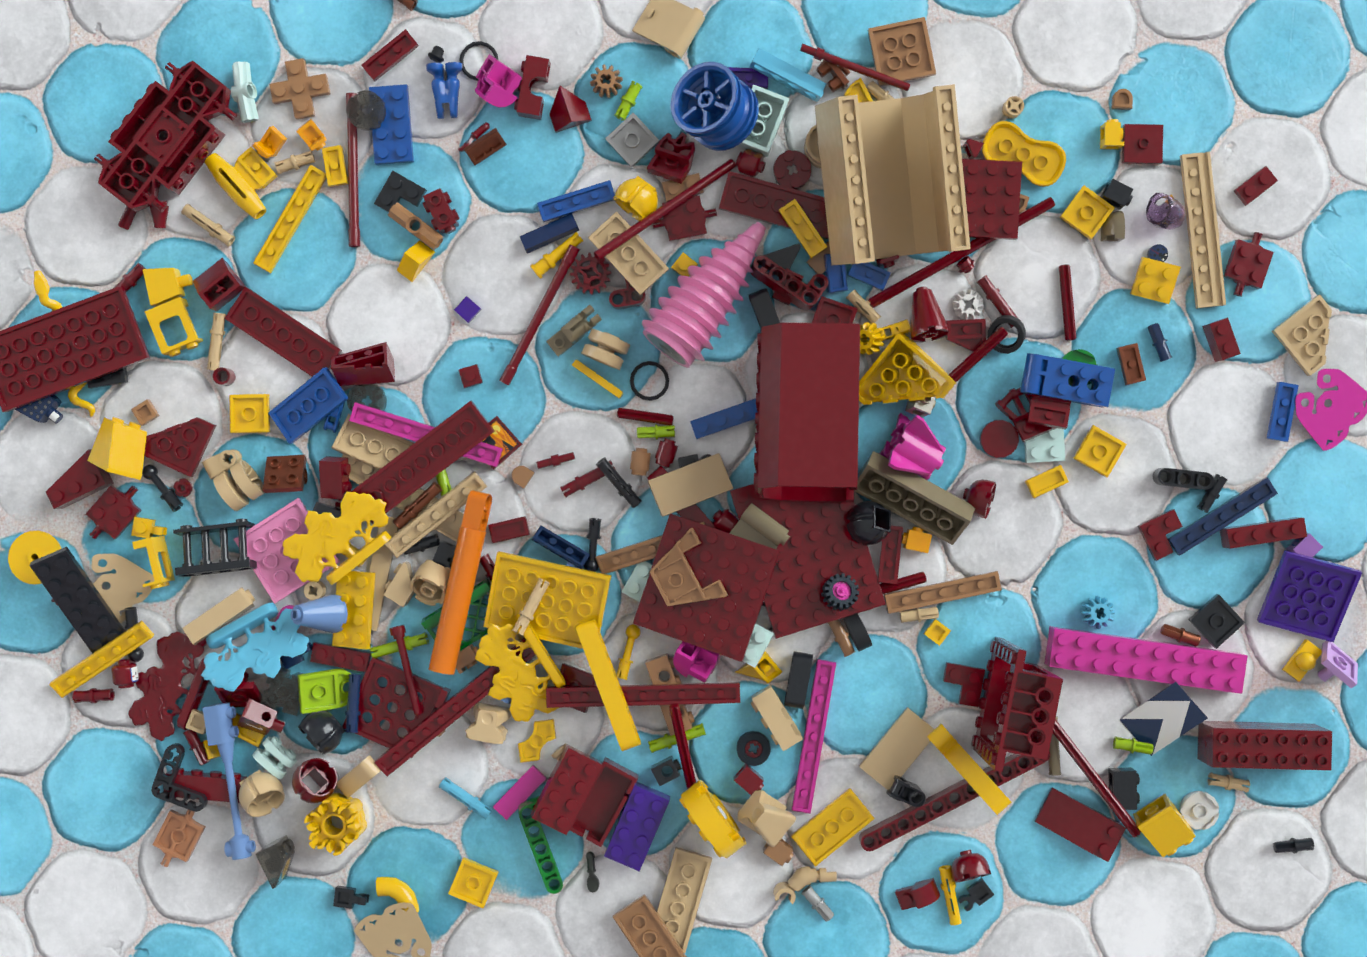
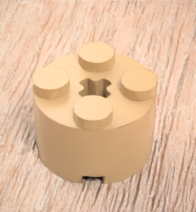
[409,560,451,606]

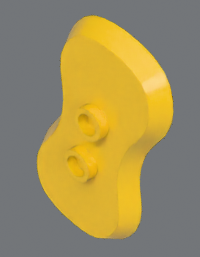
[982,121,1066,187]

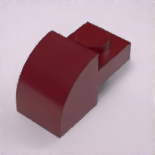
[895,878,940,910]

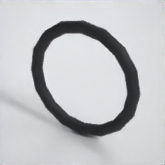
[459,41,498,81]
[630,361,669,401]

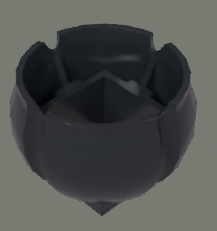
[846,501,891,545]
[298,710,345,756]

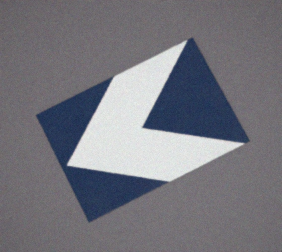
[1120,682,1208,756]

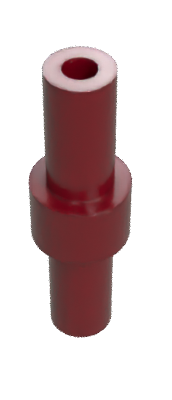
[536,452,575,469]

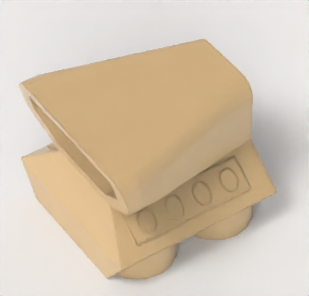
[465,702,511,744]
[738,790,796,847]

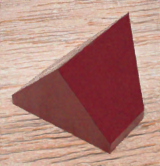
[550,86,592,133]

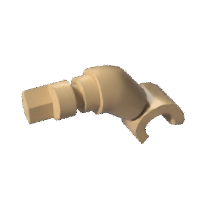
[773,866,837,904]

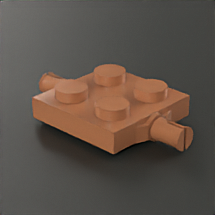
[153,810,206,867]

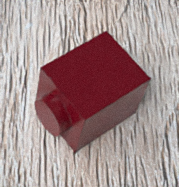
[734,764,764,795]

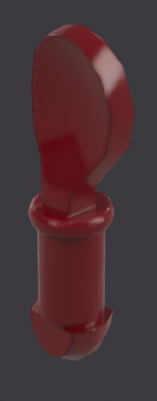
[458,122,490,152]

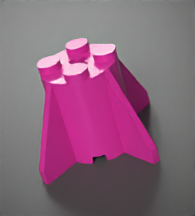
[879,413,946,480]

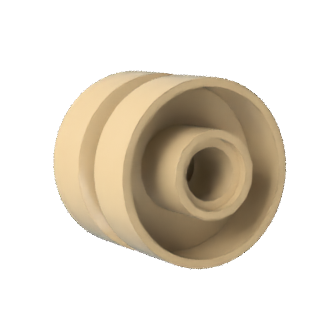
[213,460,264,511]

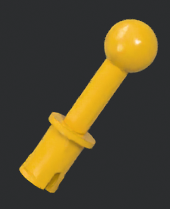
[616,624,641,680]

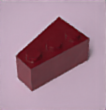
[331,342,395,386]
[46,449,114,509]

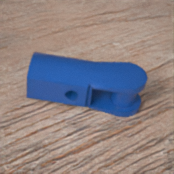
[323,402,345,433]

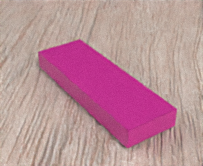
[493,765,547,820]

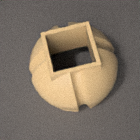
[239,770,285,817]

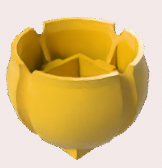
[613,175,658,221]

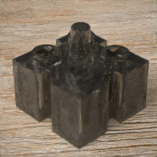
[261,667,304,716]

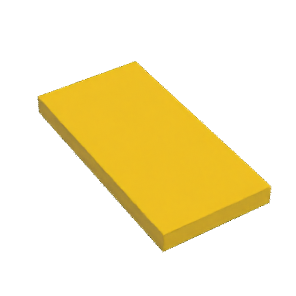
[791,788,875,867]

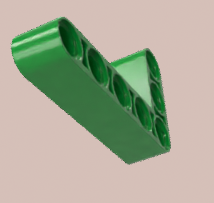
[518,796,563,894]

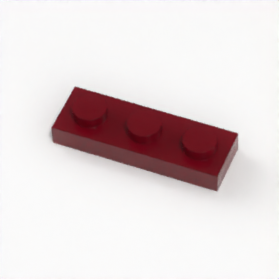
[361,29,419,82]
[878,526,903,584]
[310,642,371,672]

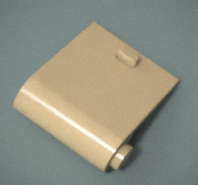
[632,0,705,59]

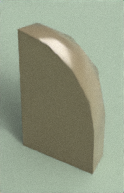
[1101,211,1125,241]

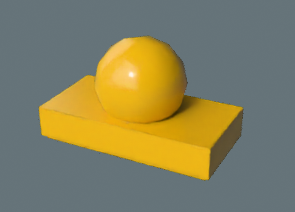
[1282,639,1322,682]

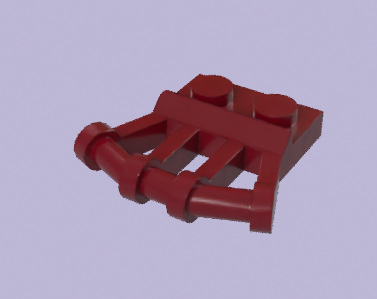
[995,387,1056,442]

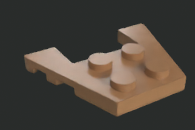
[649,528,728,606]

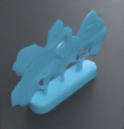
[201,603,309,692]

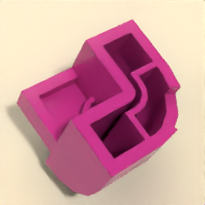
[475,54,522,108]
[673,641,722,683]

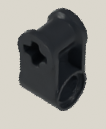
[886,775,926,807]

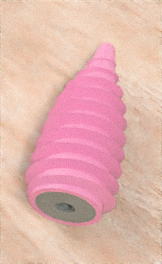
[642,222,766,368]

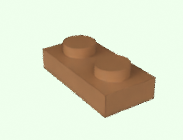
[662,173,704,202]

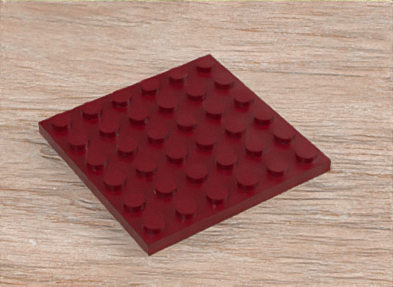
[633,514,780,662]

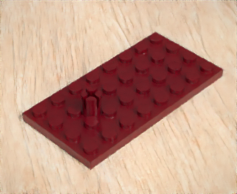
[0,286,150,413]

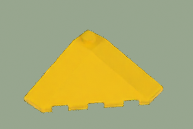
[859,333,956,405]

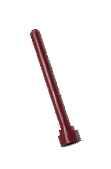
[389,625,422,716]

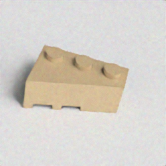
[750,684,803,751]

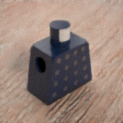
[15,394,63,424]

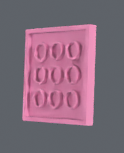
[234,498,340,604]

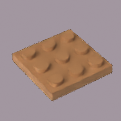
[868,17,936,87]

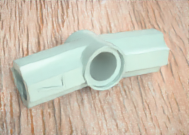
[231,61,259,123]

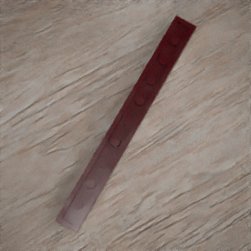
[374,638,535,777]
[546,682,740,708]

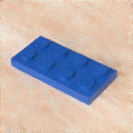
[369,84,414,165]
[269,367,349,444]

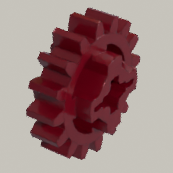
[570,252,612,295]

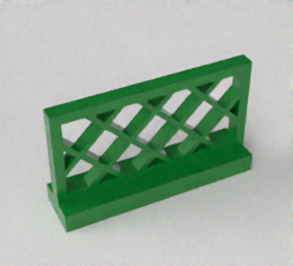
[421,578,491,651]

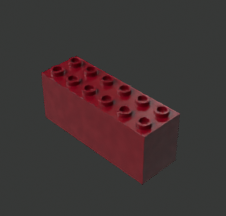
[1197,721,1332,771]

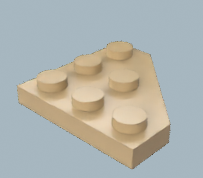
[1272,295,1332,376]

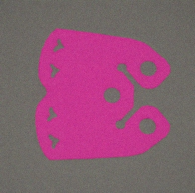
[1295,369,1367,451]

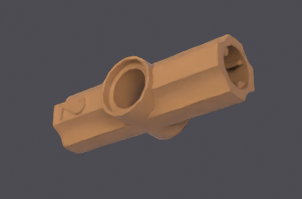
[388,202,444,251]

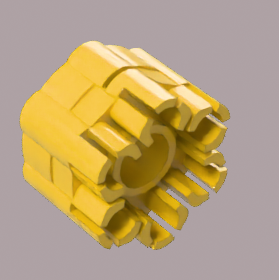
[304,792,367,856]

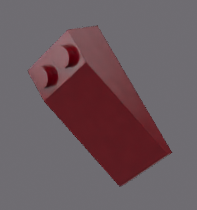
[1035,787,1126,862]

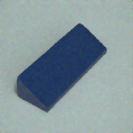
[531,525,590,569]

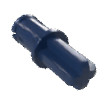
[1148,323,1172,362]

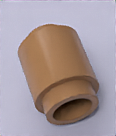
[630,448,651,476]

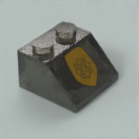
[256,835,295,889]

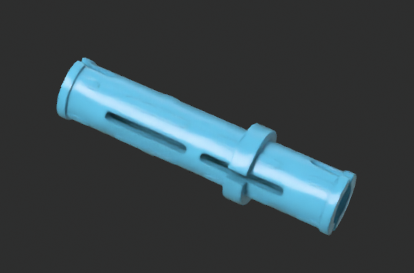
[439,777,493,820]

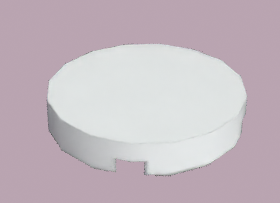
[1179,791,1219,830]

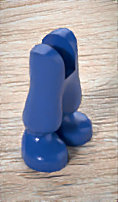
[426,62,462,119]

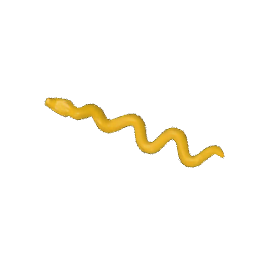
[34,270,95,417]

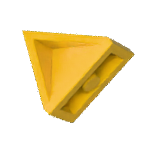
[735,651,782,684]

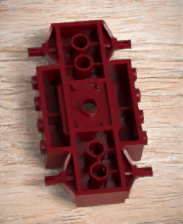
[94,61,237,212]

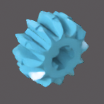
[1081,596,1115,629]

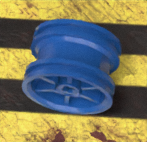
[670,61,759,151]

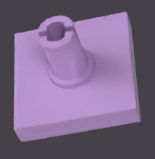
[1318,641,1358,689]

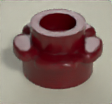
[956,256,975,274]
[174,478,193,497]

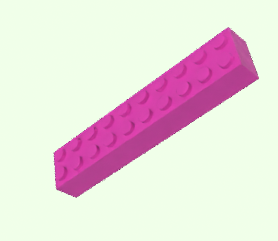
[1044,626,1248,694]

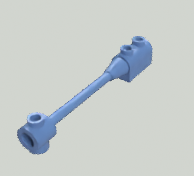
[203,703,256,860]

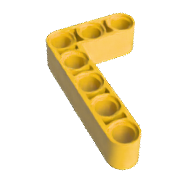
[926,724,1012,815]

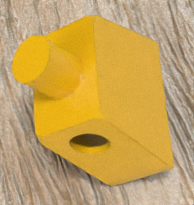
[143,268,193,307]

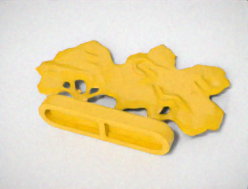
[283,492,391,585]
[475,623,566,722]

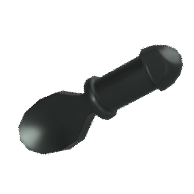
[586,851,600,893]

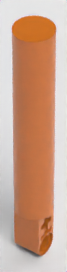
[428,490,492,675]

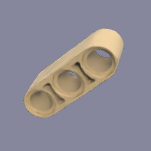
[336,755,381,798]

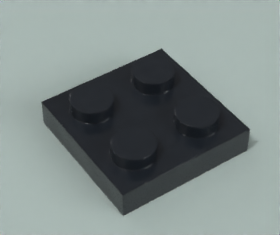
[1188,594,1245,649]

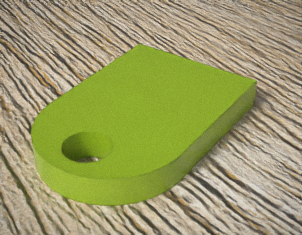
[297,669,351,714]

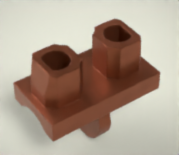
[817,60,851,92]

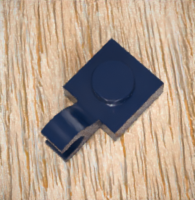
[280,642,313,670]

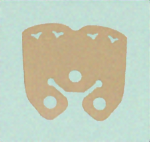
[92,553,154,623]
[354,902,432,957]

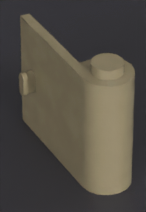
[729,503,790,549]

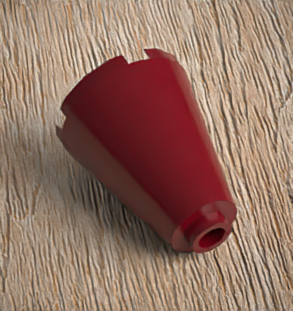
[910,286,949,342]

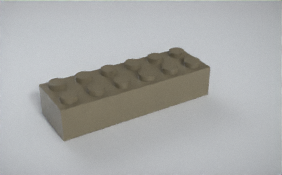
[854,451,975,545]

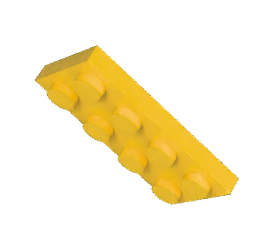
[332,570,375,650]

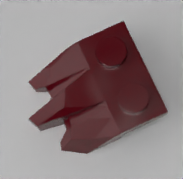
[647,132,695,184]

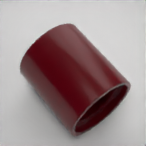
[213,367,236,386]

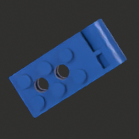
[1020,353,1115,408]

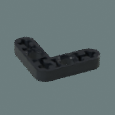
[151,743,208,812]

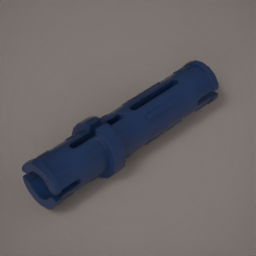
[345,674,362,733]

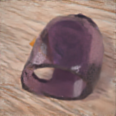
[1146,193,1185,230]

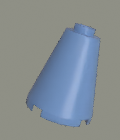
[291,595,348,633]

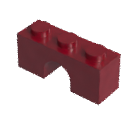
[514,55,551,120]

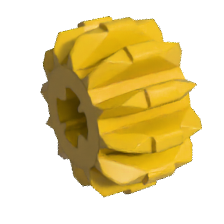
[860,322,885,355]

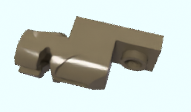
[546,305,602,357]

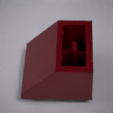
[193,258,246,311]

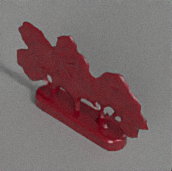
[128,632,209,741]

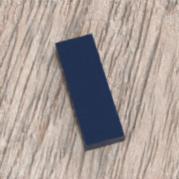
[520,213,579,254]

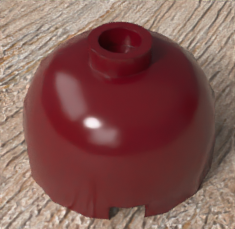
[963,479,996,519]
[951,850,991,883]

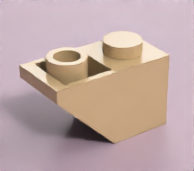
[384,561,414,607]

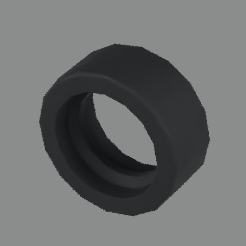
[987,315,1026,354]
[843,613,872,652]

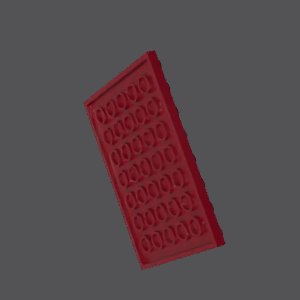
[730,484,886,639]

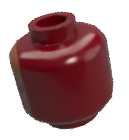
[736,149,766,177]

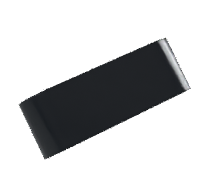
[748,288,780,329]
[1152,468,1214,490]
[784,651,813,709]

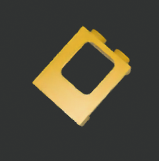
[145,297,203,357]
[132,536,175,589]

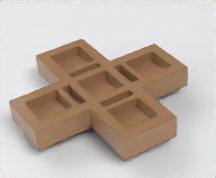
[269,58,331,119]

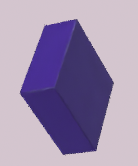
[454,296,482,323]

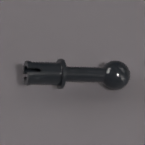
[142,465,183,512]
[584,518,602,572]
[124,607,144,662]

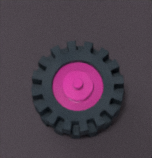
[821,573,859,611]

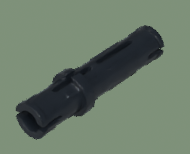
[596,457,642,508]

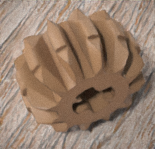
[590,64,623,98]

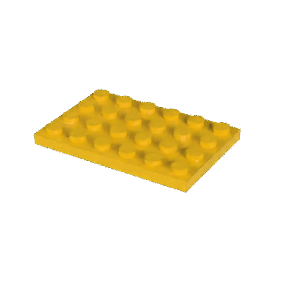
[483,551,611,649]

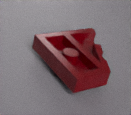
[946,319,987,356]

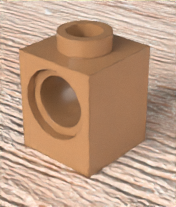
[763,838,794,866]

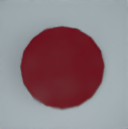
[980,420,1019,458]

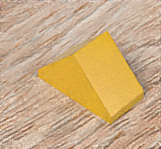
[397,240,435,282]

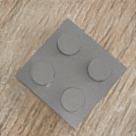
[605,113,659,168]

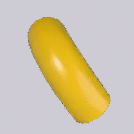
[376,877,419,912]

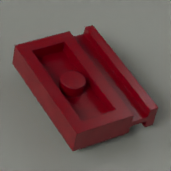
[1027,394,1071,430]

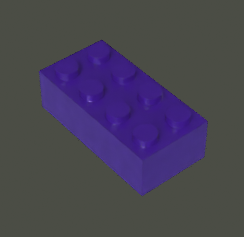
[604,782,670,872]

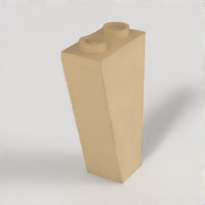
[182,588,255,645]

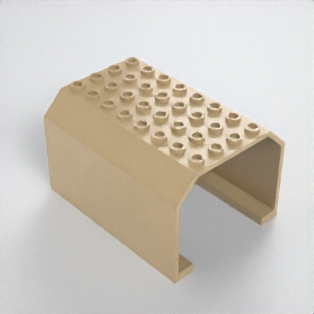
[815,84,971,265]

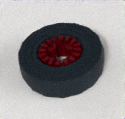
[736,731,771,766]

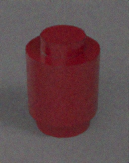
[655,438,678,468]

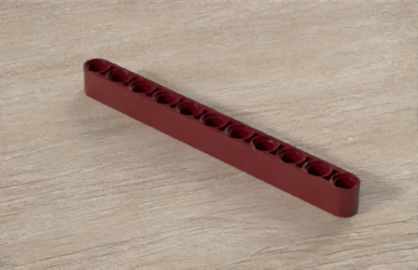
[859,751,1050,851]

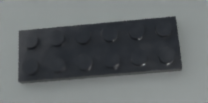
[30,547,125,653]

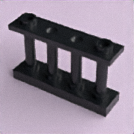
[173,519,257,577]

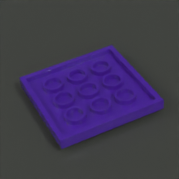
[1257,550,1362,643]

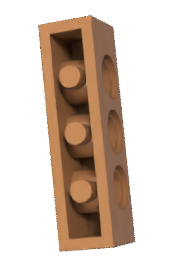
[645,653,695,736]

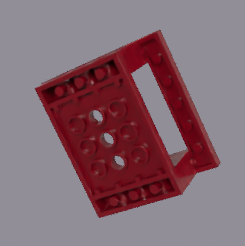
[971,637,1063,772]

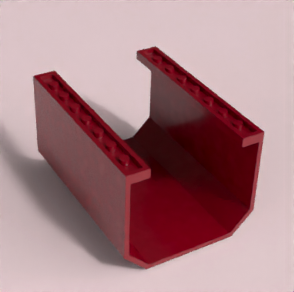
[754,323,860,502]

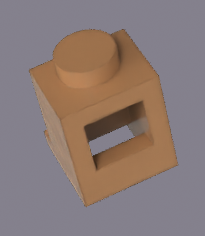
[456,644,479,674]

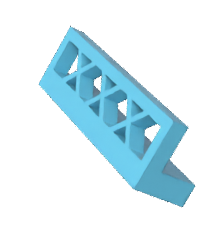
[749,48,827,102]

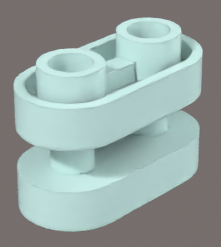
[252,736,297,779]

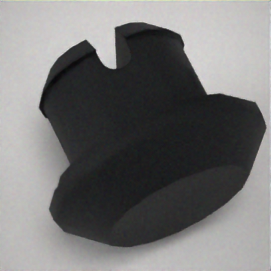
[428,46,444,63]

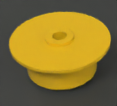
[8,531,62,584]

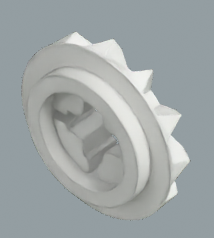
[953,289,984,320]

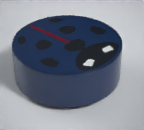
[1147,244,1168,262]

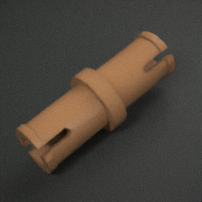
[828,619,856,657]

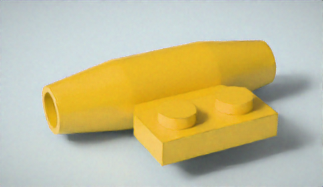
[205,147,278,219]

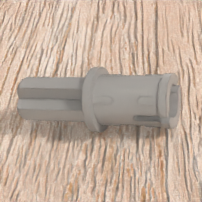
[801,885,834,922]

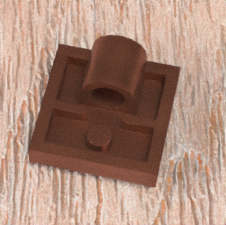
[263,455,308,493]

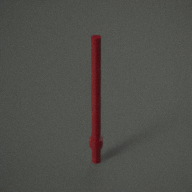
[800,43,910,91]

